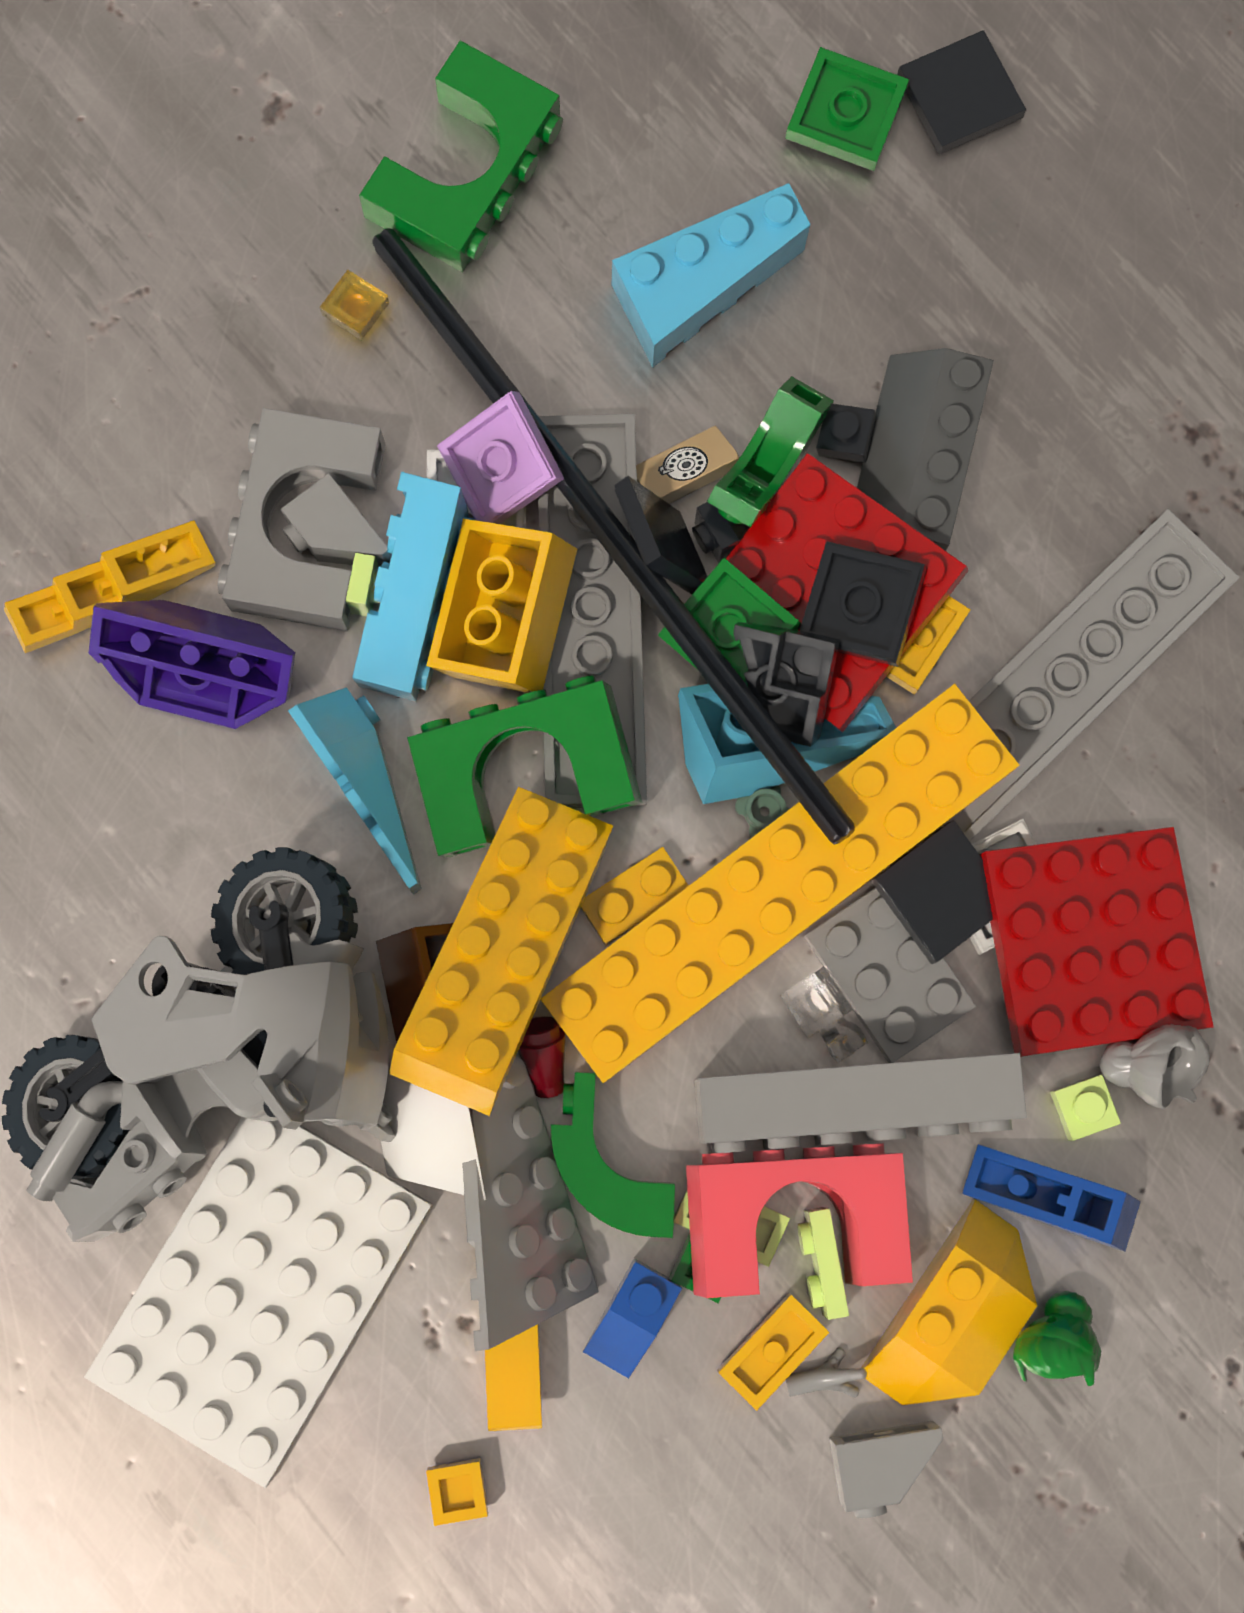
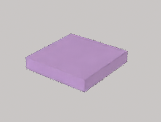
[437,391,564,524]

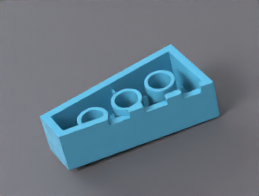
[611,183,811,368]
[352,472,474,702]

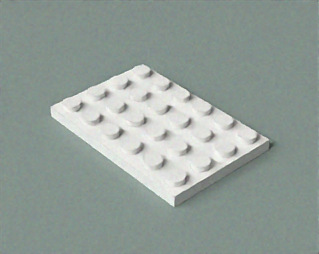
[84,1117,433,1488]

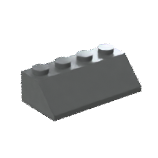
[857,348,994,551]

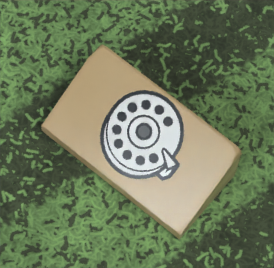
[636,425,740,504]

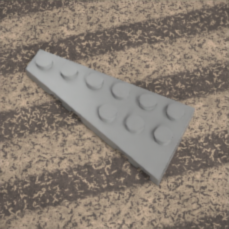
[462,1052,599,1351]

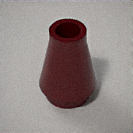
[518,1016,566,1098]

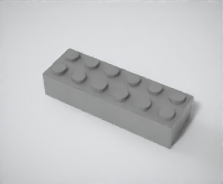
[694,1053,1027,1154]

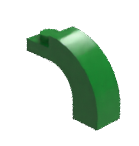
[707,376,834,527]
[551,1072,675,1238]

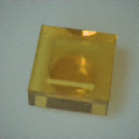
[319,269,389,341]

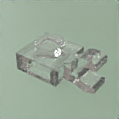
[780,966,868,1063]

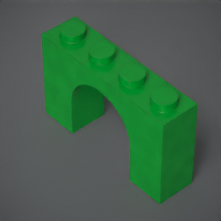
[359,40,563,273]
[407,676,643,857]

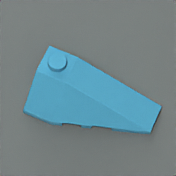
[678,684,896,804]
[288,687,422,895]

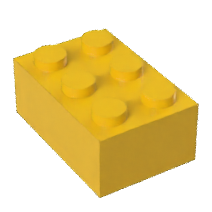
[426,518,577,693]

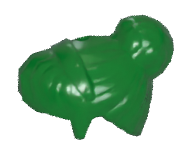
[1013,1291,1101,1386]

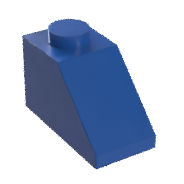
[583,1258,682,1379]

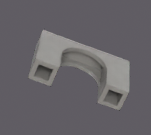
[218,408,385,631]

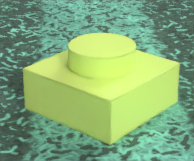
[346,553,381,616]
[1050,1075,1121,1141]

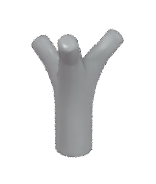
[786,1348,867,1398]

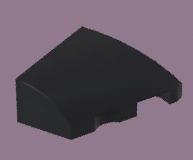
[733,622,840,747]

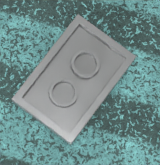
[803,888,977,1063]

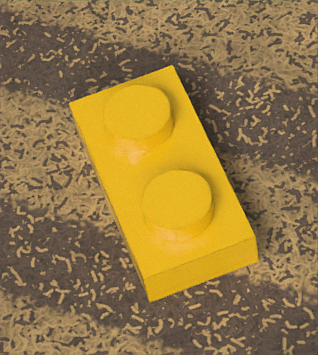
[886,596,971,695]
[581,847,689,946]
[717,1293,830,1411]

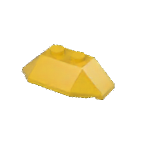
[861,1199,1038,1405]

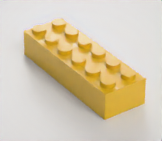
[389,786,613,1116]

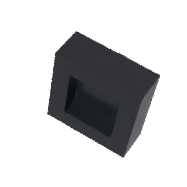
[816,404,877,463]
[692,502,739,563]

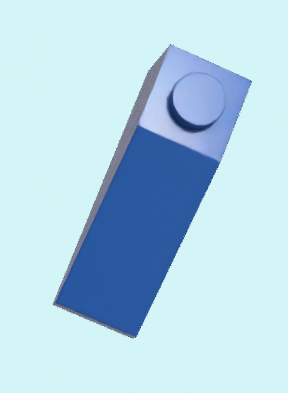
[962,1144,1141,1252]

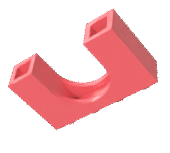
[686,1143,913,1298]

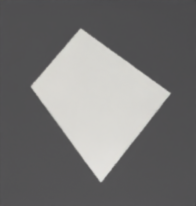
[381,1074,486,1200]

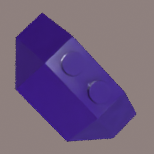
[88,600,296,729]

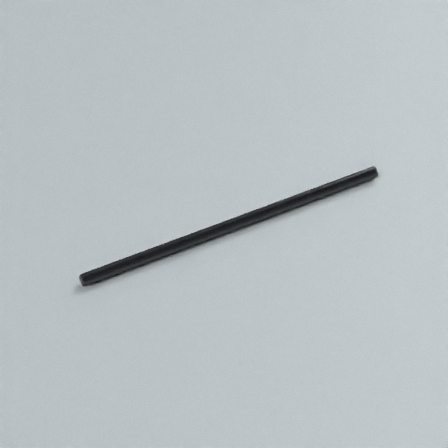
[372,228,855,845]

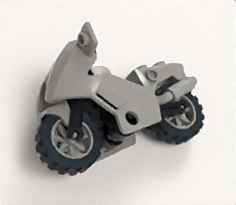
[2,847,396,1242]

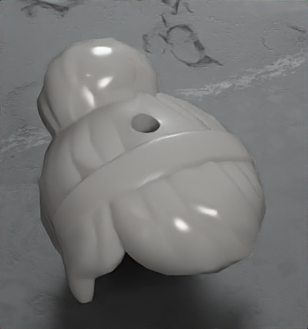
[1100,1024,1210,1109]

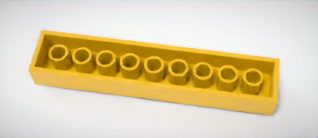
[540,684,1020,1083]

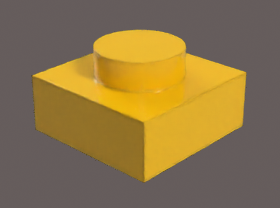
[426,1458,489,1526]

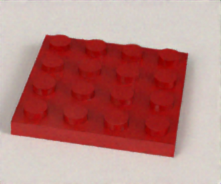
[726,453,969,732]
[979,827,1214,1057]

